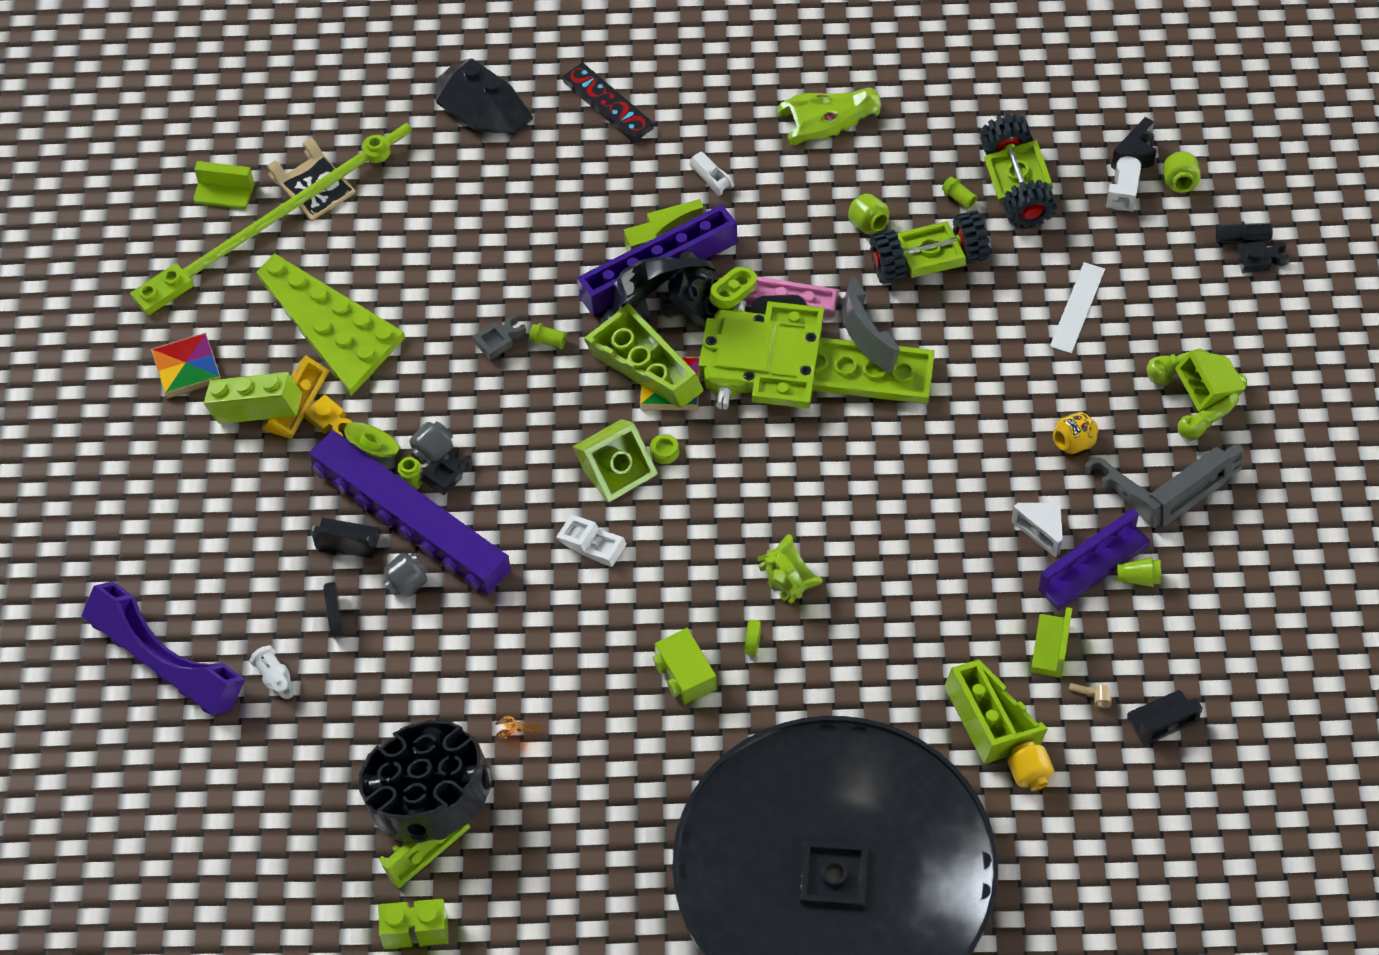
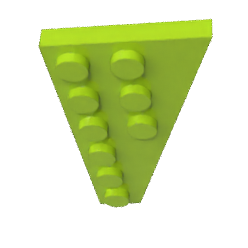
[256,253,405,396]

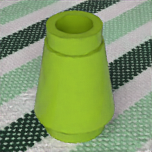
[1118,557,1162,587]

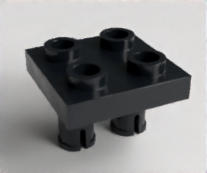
[661,251,719,331]

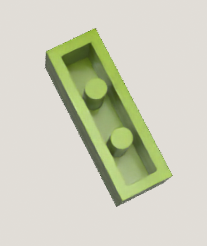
[204,372,302,424]

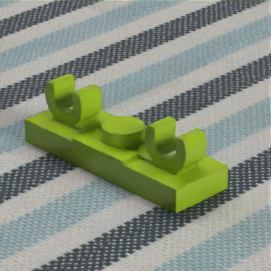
[379,823,471,889]

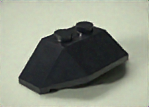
[436,58,533,135]

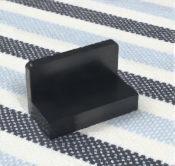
[311,517,381,559]
[1127,690,1203,746]

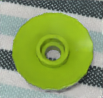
[344,422,399,457]

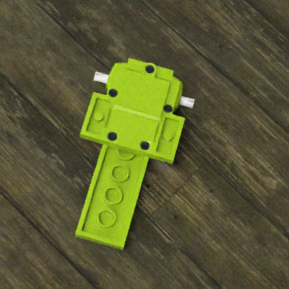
[698,300,935,409]

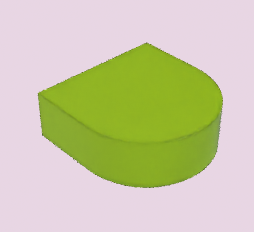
[744,619,761,656]

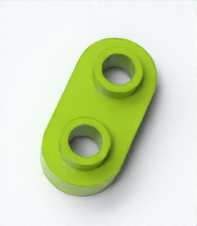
[710,267,757,309]

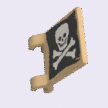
[267,138,356,222]

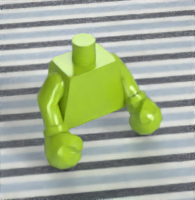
[1146,348,1247,441]

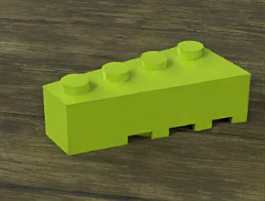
[584,303,704,408]

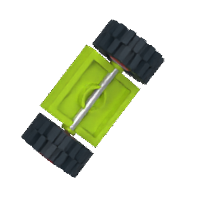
[980,113,1057,229]
[870,210,990,284]

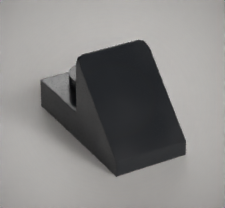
[1111,117,1157,170]

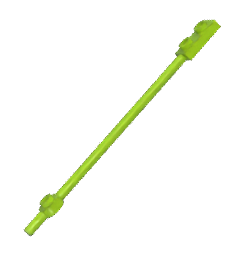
[130,123,412,317]

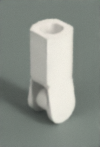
[690,151,734,196]

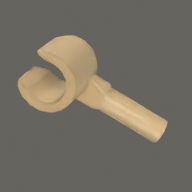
[1069,683,1112,708]

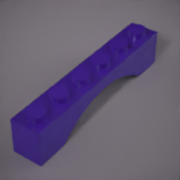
[81,581,245,715]

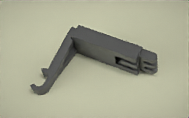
[1085,444,1243,528]

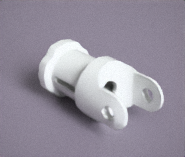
[249,645,295,699]

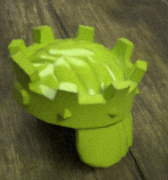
[757,534,823,604]

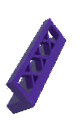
[1038,508,1150,611]

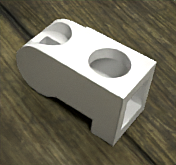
[1106,156,1141,212]

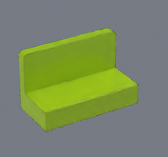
[193,161,255,210]
[1030,607,1072,678]

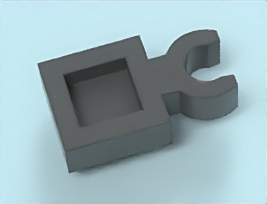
[473,314,526,361]

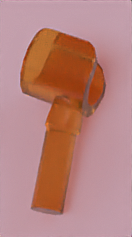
[495,716,541,739]

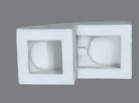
[556,515,626,567]

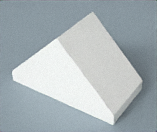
[1011,503,1063,558]

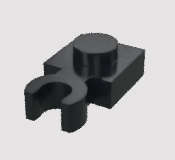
[1236,241,1290,273]
[421,447,471,495]

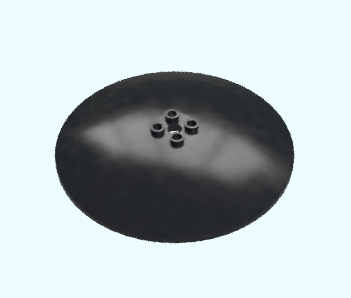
[672,716,998,955]

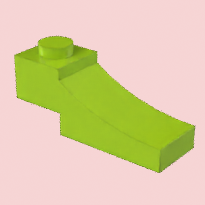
[624,199,704,252]

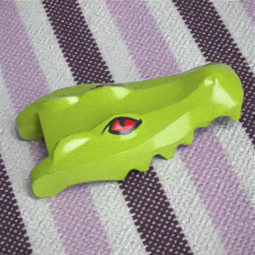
[777,88,881,145]

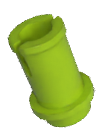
[942,177,978,210]
[529,323,567,349]
[398,457,422,490]

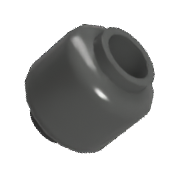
[409,421,453,465]
[383,553,429,597]

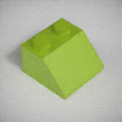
[573,419,658,502]

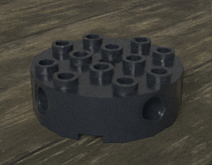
[359,720,491,843]

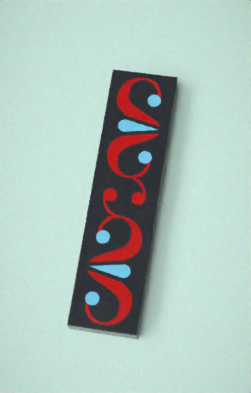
[562,62,654,143]

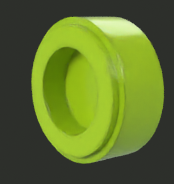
[650,434,679,464]

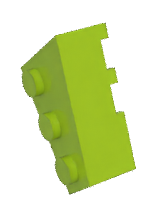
[944,660,1048,764]

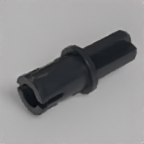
[1215,221,1273,244]

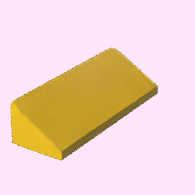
[262,355,330,439]

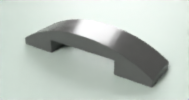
[842,277,900,372]

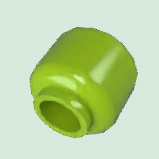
[1163,151,1201,193]
[848,194,889,235]

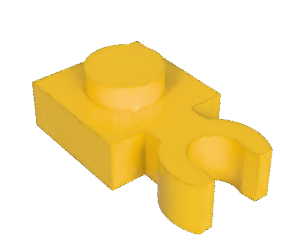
[304,395,352,437]

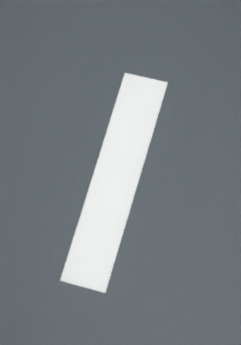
[1050,262,1105,353]

